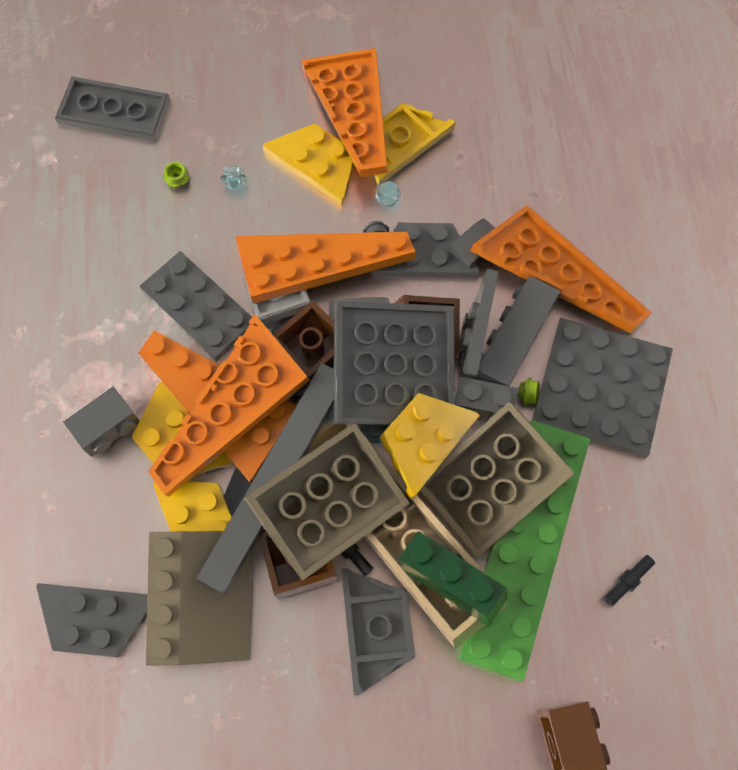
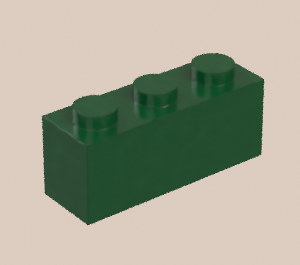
[399,531,508,627]

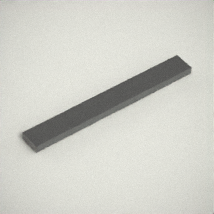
[196,364,334,595]

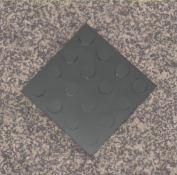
[334,301,455,425]
[532,317,673,458]

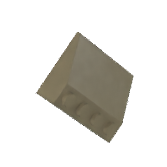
[420,401,575,558]
[244,423,410,581]
[146,531,251,666]

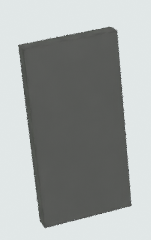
[55,76,170,142]

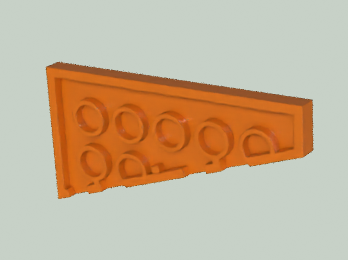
[301,48,388,177]
[471,205,652,333]
[235,232,416,304]
[148,314,310,497]
[138,330,296,483]

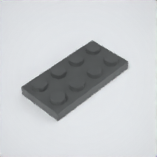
[139,251,252,362]

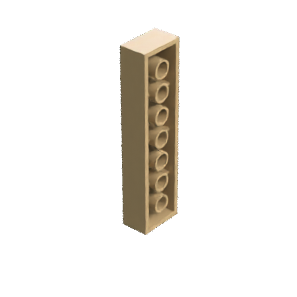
[306,419,507,649]

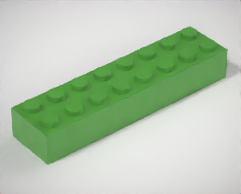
[457,420,590,683]

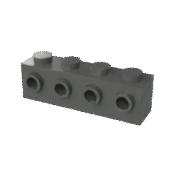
[474,276,560,386]

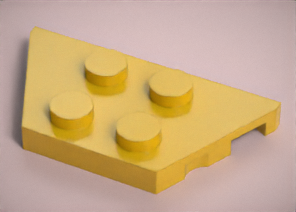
[374,103,456,186]
[263,123,354,205]
[132,381,233,476]
[379,393,480,499]
[153,482,232,532]

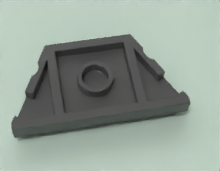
[372,222,479,278]
[458,268,499,376]
[341,568,415,696]
[36,583,147,658]

